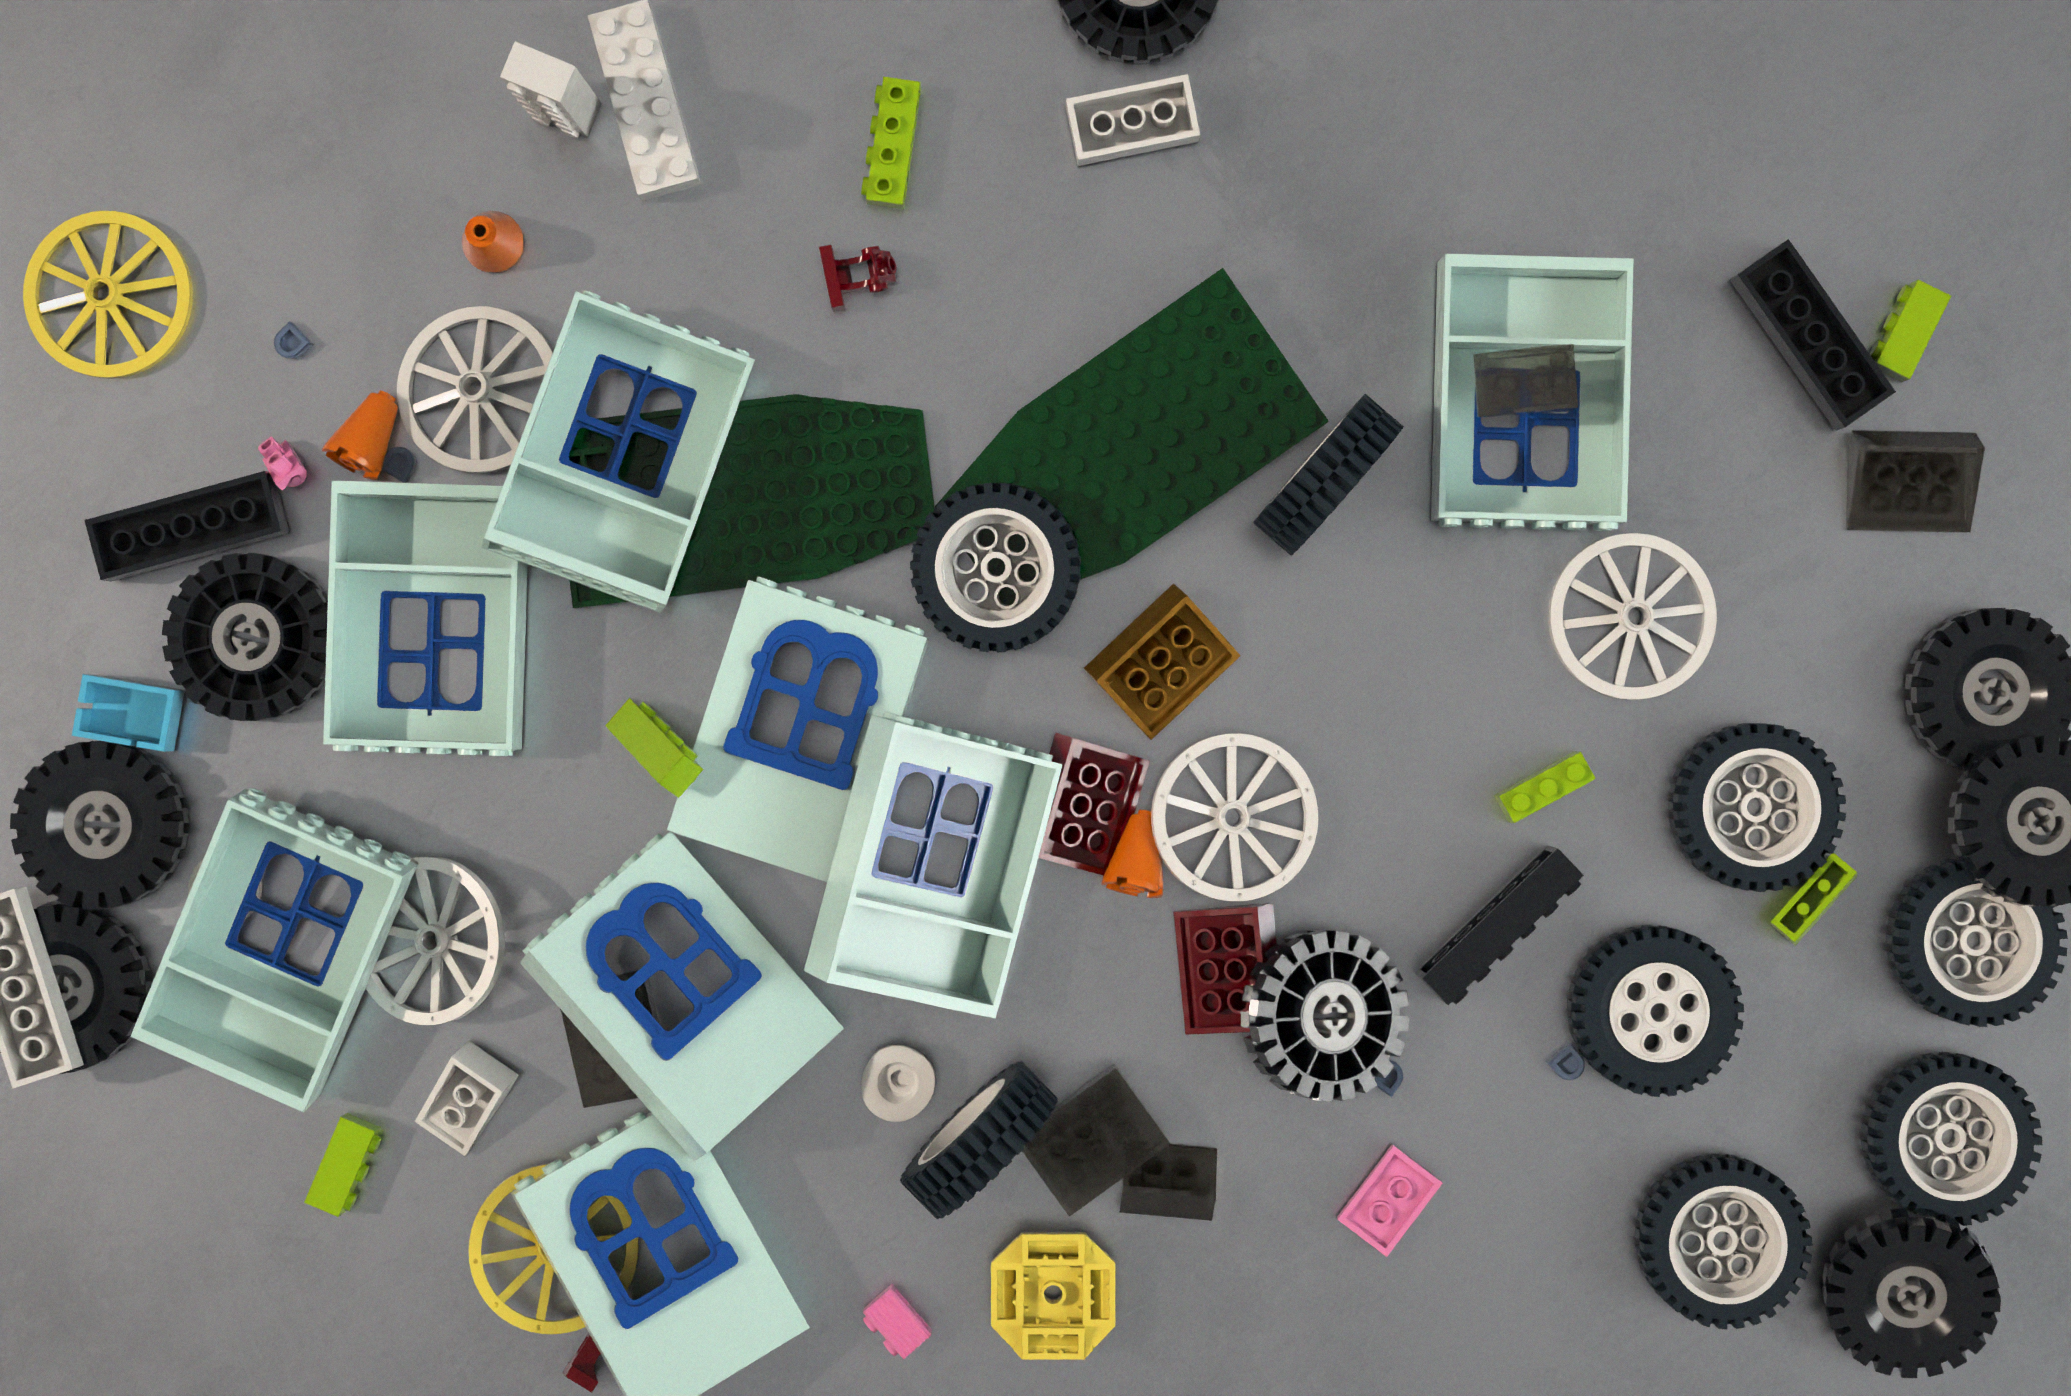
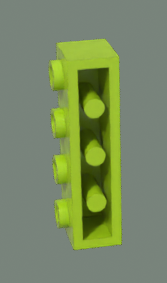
[861,76,921,209]
[605,698,704,798]

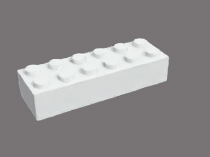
[588,0,702,201]
[500,41,602,138]
[0,887,84,1089]

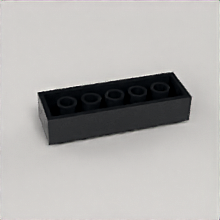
[1730,239,1896,431]
[84,471,290,582]
[1415,846,1584,1005]

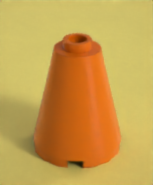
[462,211,523,272]
[322,390,399,480]
[1101,810,1163,898]

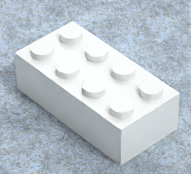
[1065,74,1200,166]

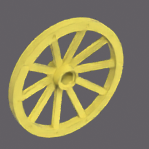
[23,211,193,378]
[468,1164,639,1334]

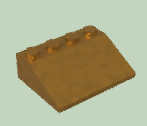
[1084,583,1241,740]

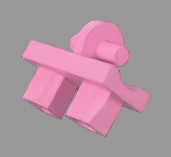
[258,436,307,490]

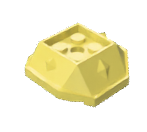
[991,1232,1115,1360]

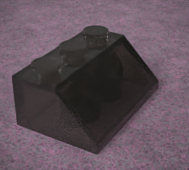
[1119,1140,1217,1221]

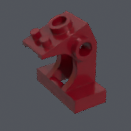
[819,245,897,312]
[562,1332,601,1393]

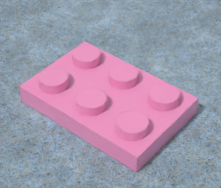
[1337,1144,1443,1257]

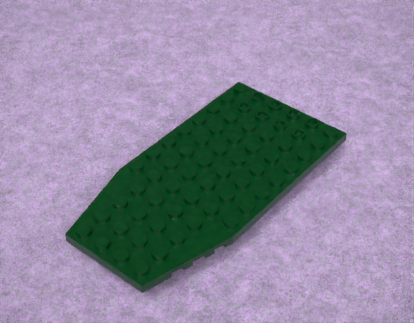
[935,268,1329,605]
[569,394,935,609]

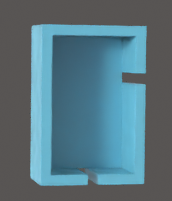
[72,674,185,752]

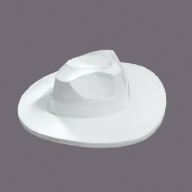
[861,1045,936,1122]

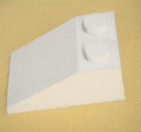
[415,1040,519,1156]

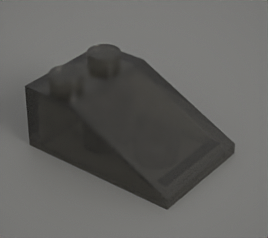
[1473,344,1578,417]

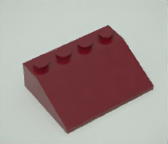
[1038,733,1150,876]
[1174,903,1277,1035]

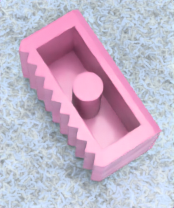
[863,1284,932,1359]

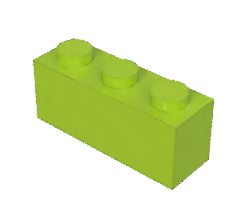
[1870,279,1951,382]
[1494,751,1596,823]
[1771,853,1857,946]
[304,1113,382,1217]

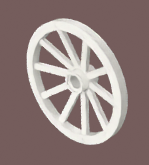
[397,306,553,474]
[1549,533,1717,700]
[1151,733,1318,901]
[366,856,505,1025]

